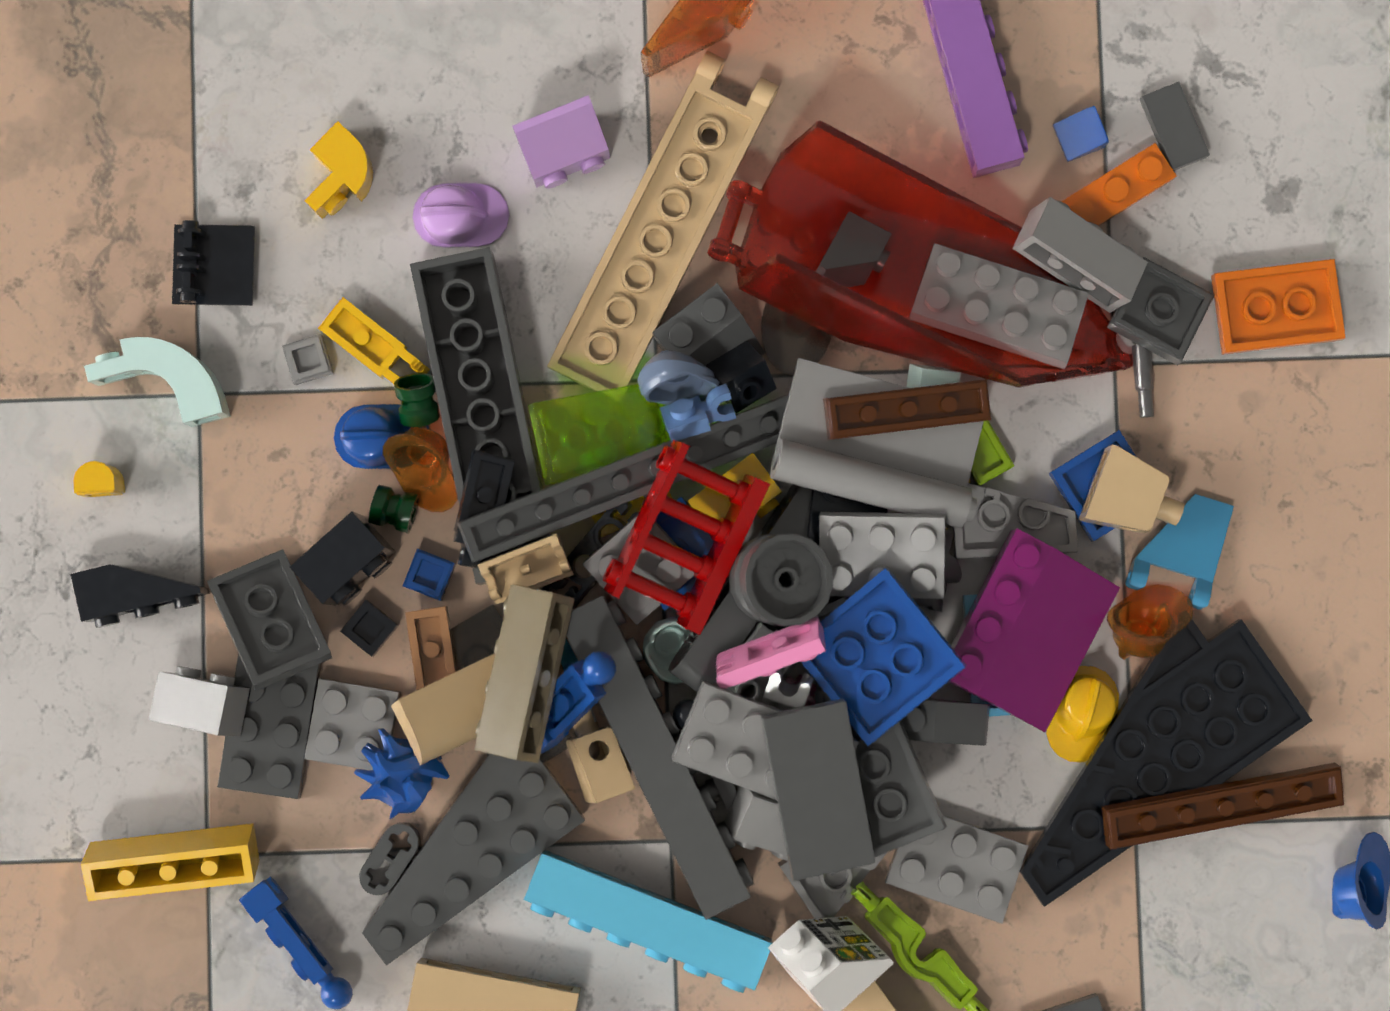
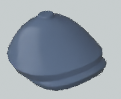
[637,350,719,405]

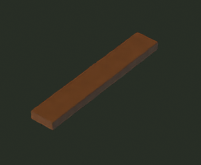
[1102,762,1344,850]

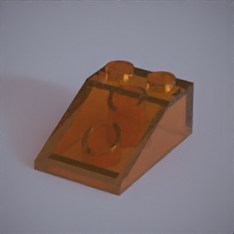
[640,0,754,77]

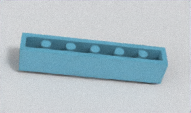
[524,850,773,993]

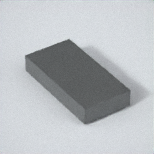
[1139,82,1210,171]

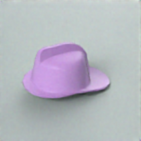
[413,183,509,247]

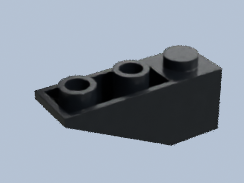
[70,564,210,628]

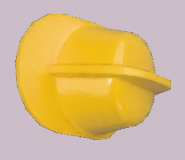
[1046,666,1119,763]

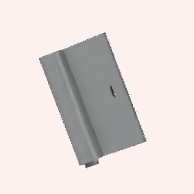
[770,358,984,528]

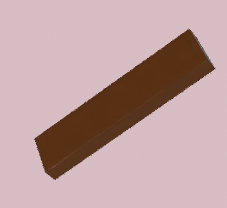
[823,379,991,440]

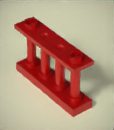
[603,440,770,635]

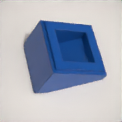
[1053,106,1109,162]

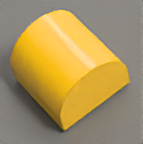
[73,461,125,498]

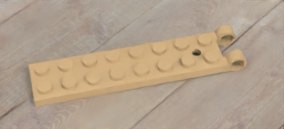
[547,51,779,404]

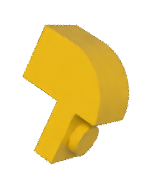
[304,121,373,219]

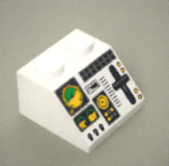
[768,916,894,1011]

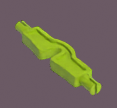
[851,881,990,1011]

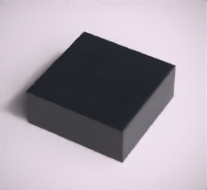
[340,600,399,657]

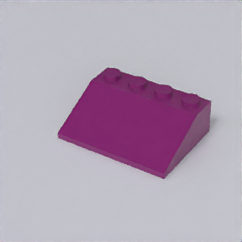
[949,528,1120,732]

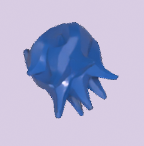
[354,728,450,819]

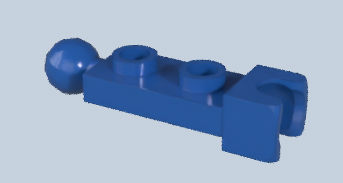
[540,651,616,754]
[239,876,353,1010]

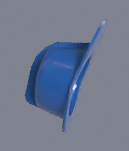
[334,404,431,469]
[1332,832,1390,930]

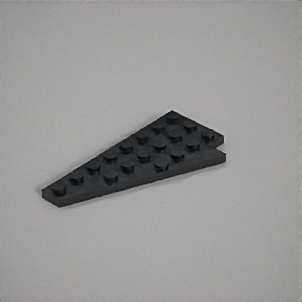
[1020,611,1313,907]

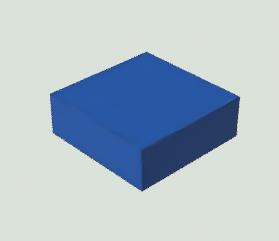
[403,549,456,601]

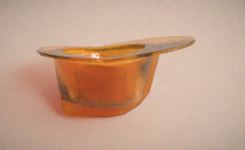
[383,426,458,512]
[1107,584,1194,660]

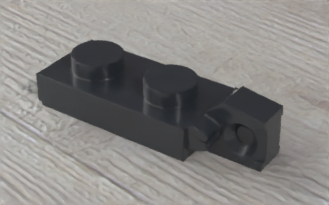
[454,450,515,568]

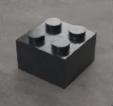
[290,511,396,606]

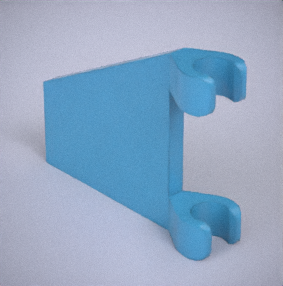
[1125,494,1234,610]

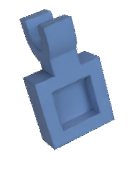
[660,384,736,442]

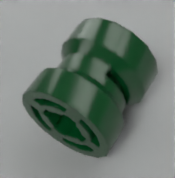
[394,373,440,427]
[368,484,419,534]

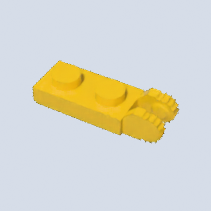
[318,297,430,384]

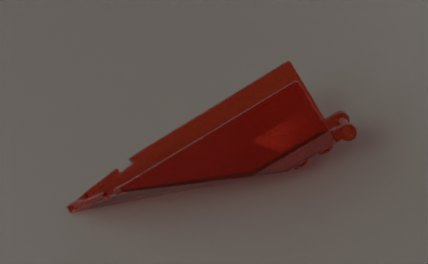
[707,121,1133,388]

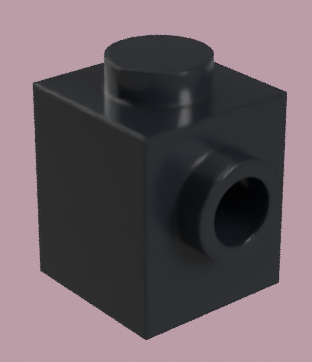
[706,341,777,414]

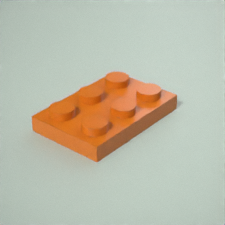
[1211,259,1346,355]

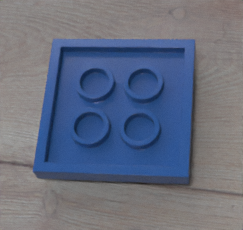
[801,568,967,746]

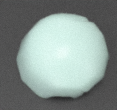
[643,616,691,684]

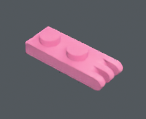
[716,616,826,689]

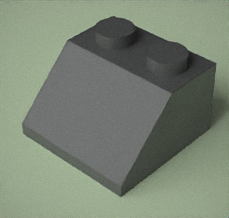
[652,283,766,366]

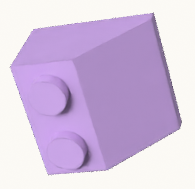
[512,95,610,189]

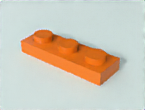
[1061,143,1177,226]

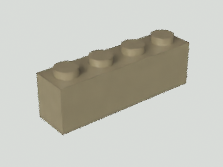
[474,584,574,763]

